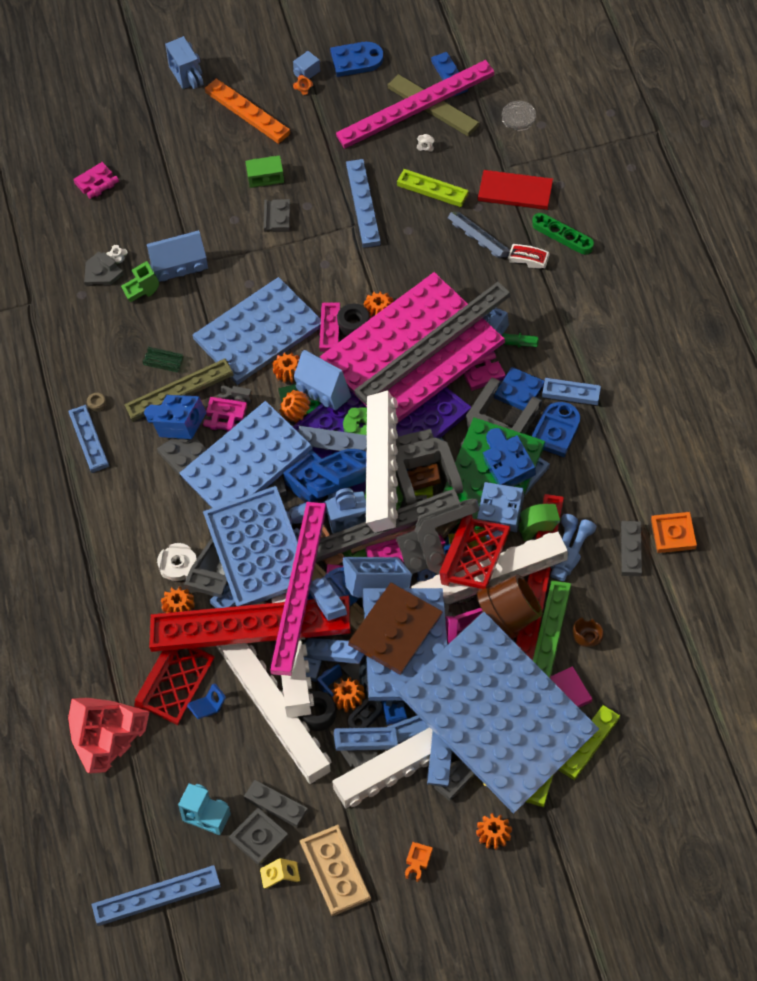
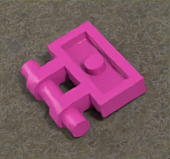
[74,162,119,199]
[464,351,506,391]
[203,397,247,432]

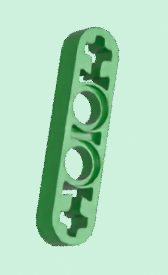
[532,213,594,255]

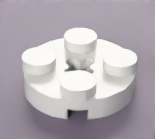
[157,543,196,581]

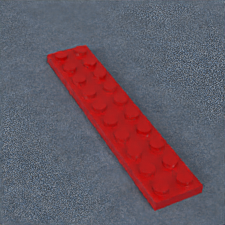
[149,596,351,652]

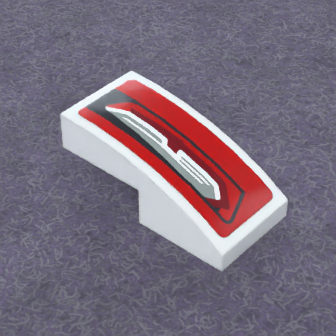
[508,244,550,268]

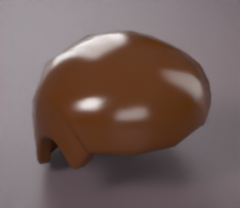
[573,617,604,647]

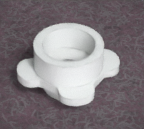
[417,134,434,152]
[106,245,128,263]

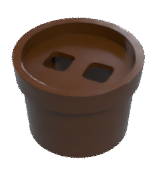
[477,574,542,639]

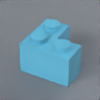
[178,783,231,835]

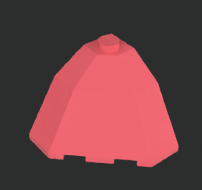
[68,698,149,773]

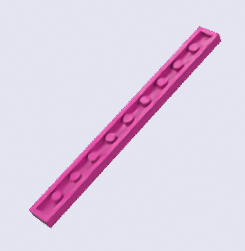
[336,60,494,149]
[270,502,327,676]

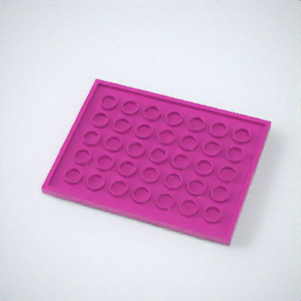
[320,272,505,424]

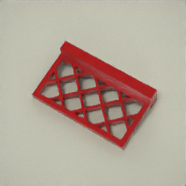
[439,514,510,589]
[134,648,215,725]

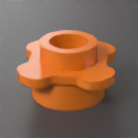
[293,75,313,95]

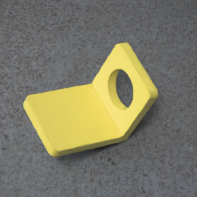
[260,858,300,889]

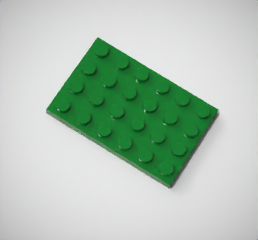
[443,417,545,546]

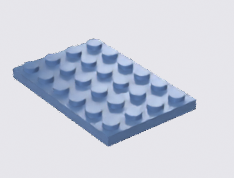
[193,277,321,385]
[179,401,313,508]
[203,486,312,606]
[362,588,447,701]

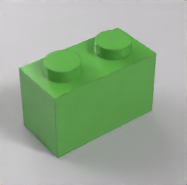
[245,155,284,188]

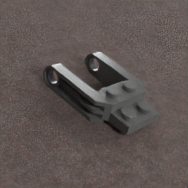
[461,377,543,447]
[396,429,463,506]
[396,499,493,574]

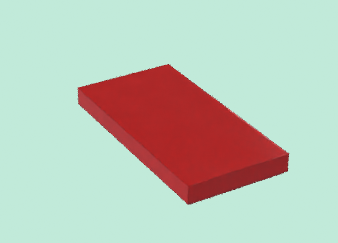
[478,170,553,210]

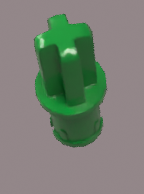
[502,333,539,348]

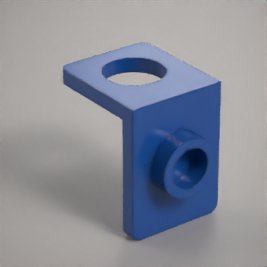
[317,664,342,697]
[187,684,226,719]

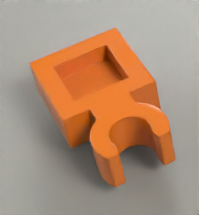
[405,842,433,882]

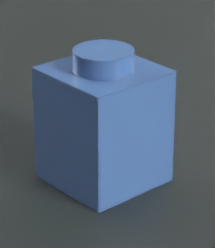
[293,51,320,79]

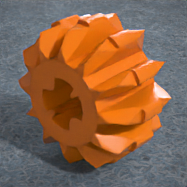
[364,291,394,319]
[273,352,300,383]
[279,390,311,423]
[161,586,195,613]
[331,677,365,712]
[476,813,512,850]

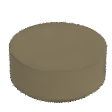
[87,393,106,412]

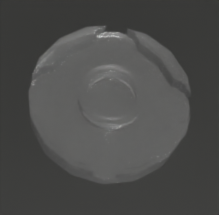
[502,101,536,131]

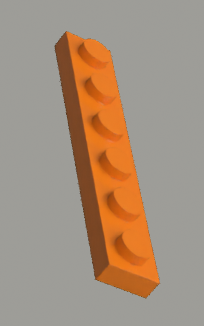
[205,78,290,144]

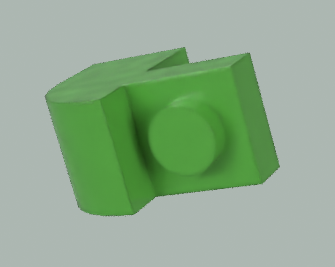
[121,261,159,302]
[519,504,560,541]

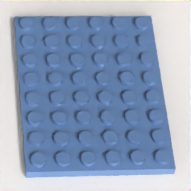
[397,612,599,814]

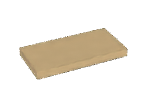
[300,825,371,916]

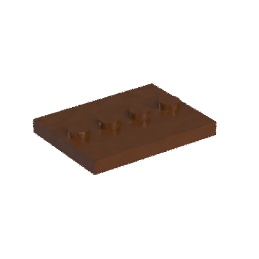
[348,582,443,675]

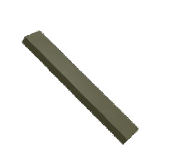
[388,74,479,136]
[124,358,234,422]

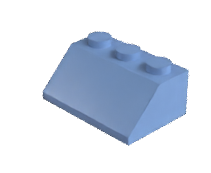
[147,230,208,282]
[294,350,351,411]
[343,557,412,598]

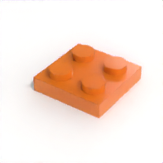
[651,512,697,553]

